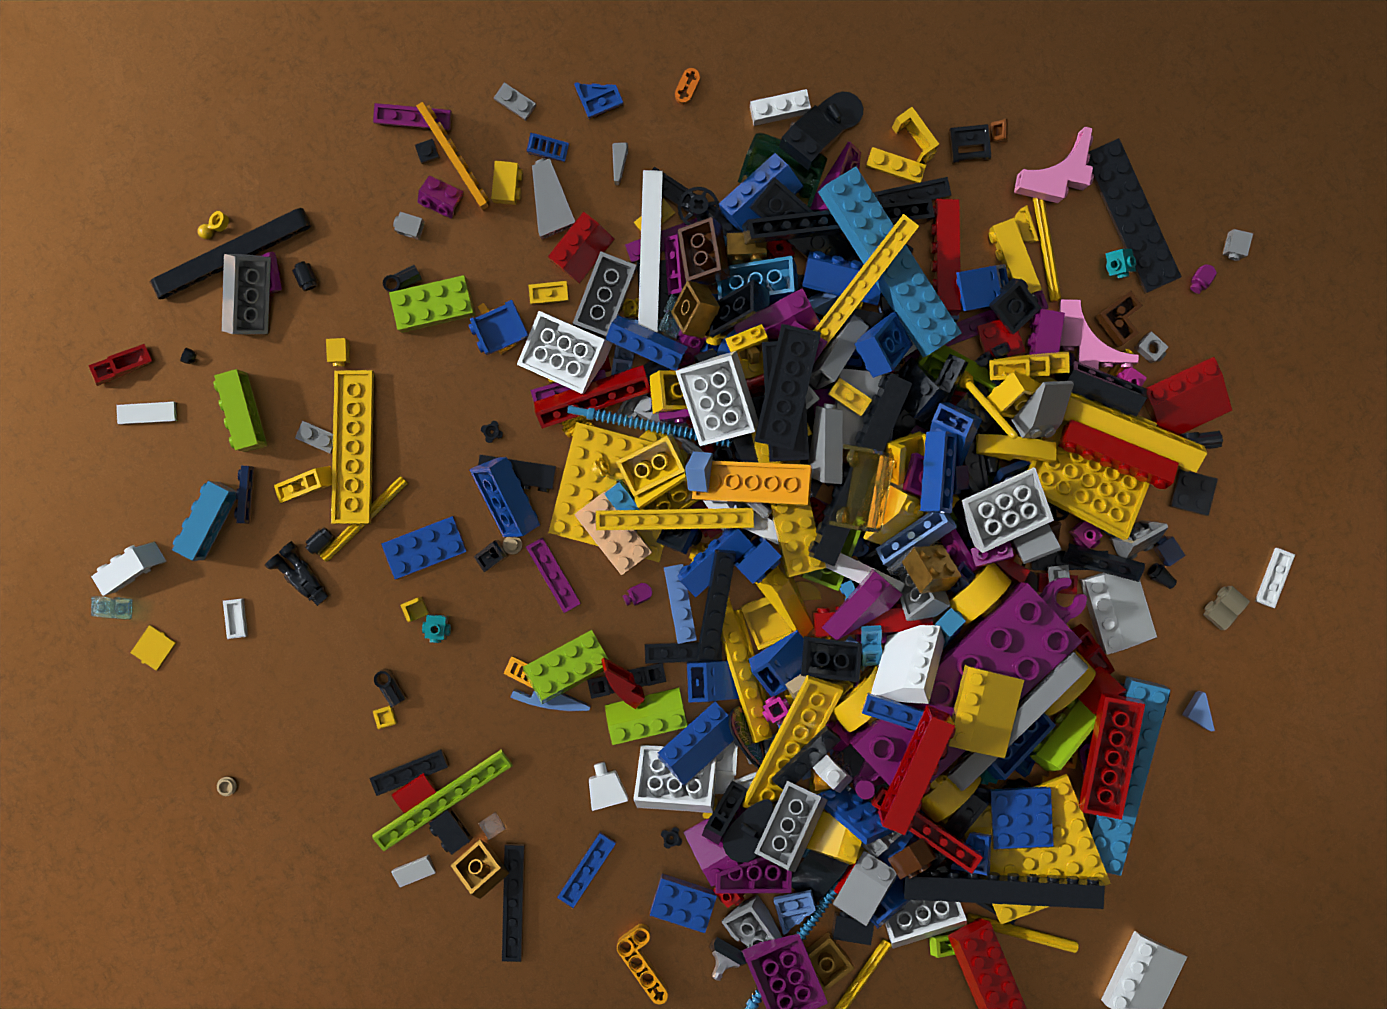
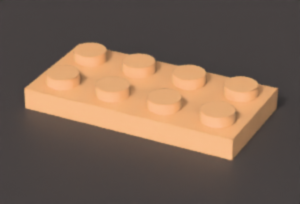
[574,491,652,575]

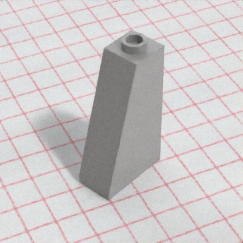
[532,158,575,240]
[809,315,869,389]
[808,403,843,484]

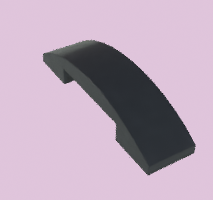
[587,663,667,699]

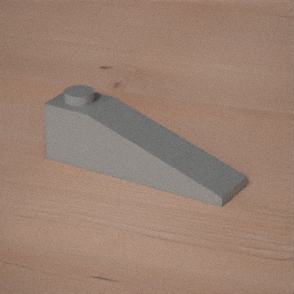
[722,895,782,948]

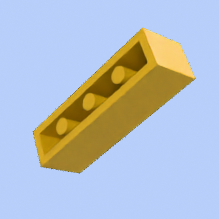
[988,218,1042,294]

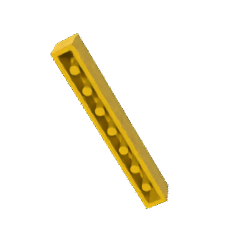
[1063,392,1207,473]

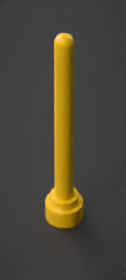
[958,371,1018,439]

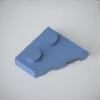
[774,890,816,935]

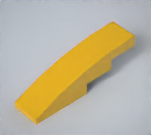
[989,352,1070,380]
[976,434,1057,463]

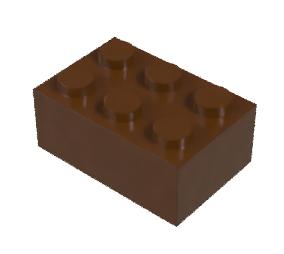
[678,217,731,285]

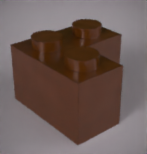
[1095,291,1143,347]
[888,838,937,880]

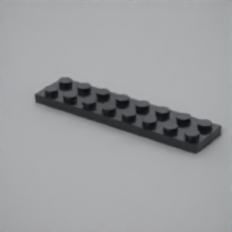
[1087,138,1182,293]

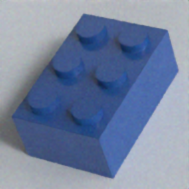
[650,874,717,933]

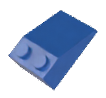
[855,311,913,378]

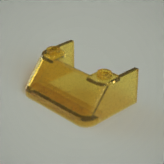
[829,444,894,533]

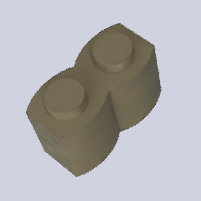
[1203,586,1250,630]

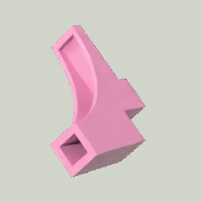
[1014,127,1094,203]
[1059,300,1139,370]

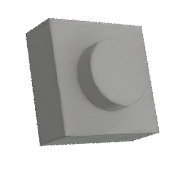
[1047,565,1070,583]

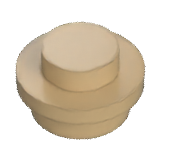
[503,537,522,554]
[217,777,237,796]

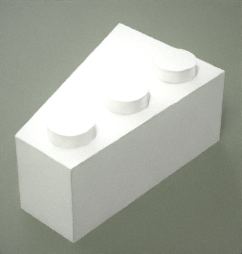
[91,542,166,596]

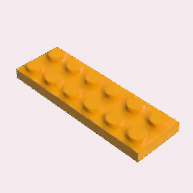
[416,102,490,210]
[692,461,812,506]

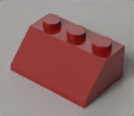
[548,211,615,284]

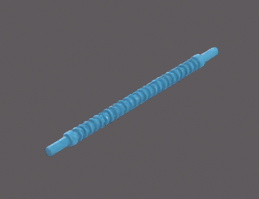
[567,406,731,447]
[745,864,850,1009]

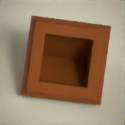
[991,119,1008,142]

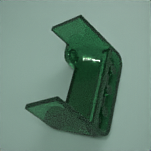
[738,133,827,207]

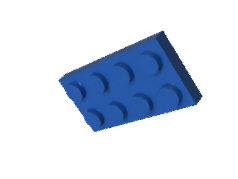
[381,516,467,579]
[817,785,895,845]

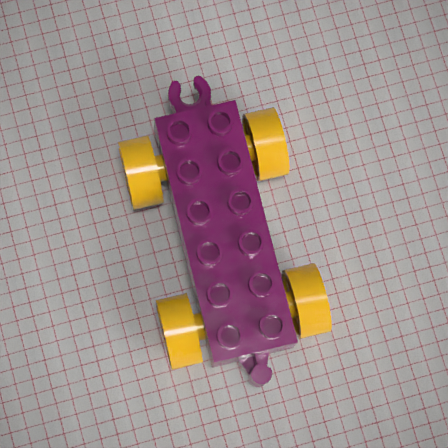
[832,563,1096,823]

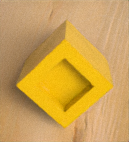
[400,597,429,623]

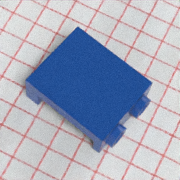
[469,300,529,356]

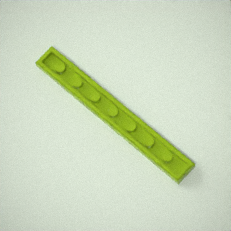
[372,749,513,851]

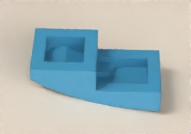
[861,625,882,666]

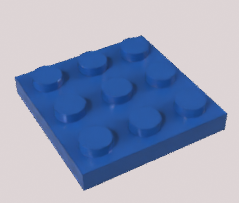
[990,786,1054,849]

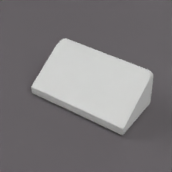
[391,855,436,887]

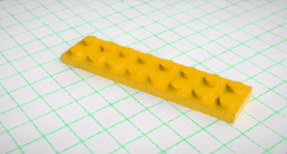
[331,370,374,524]
[751,430,826,577]
[742,675,844,808]

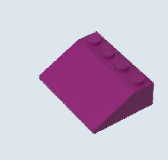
[683,804,761,887]
[742,934,828,1009]

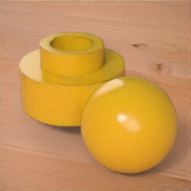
[198,211,229,239]

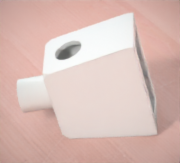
[589,762,628,811]

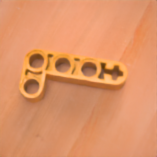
[617,924,668,1004]

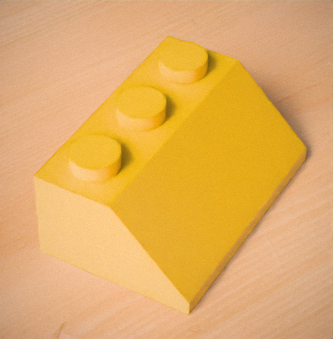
[616,434,686,497]
[634,471,699,510]

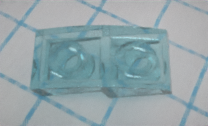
[657,294,680,339]
[91,596,132,619]

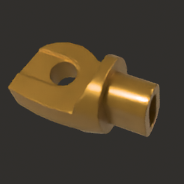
[739,345,760,364]

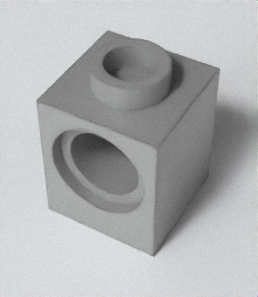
[393,212,425,240]
[1223,229,1253,261]
[1134,332,1168,363]

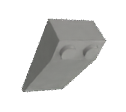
[1109,520,1168,560]
[1010,523,1061,564]

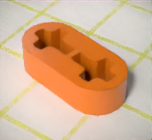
[675,68,700,105]

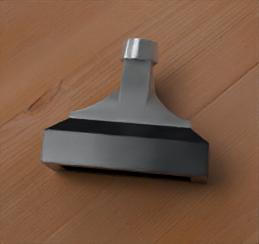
[709,937,747,981]

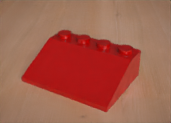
[1144,357,1233,435]

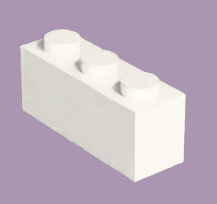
[750,89,811,126]

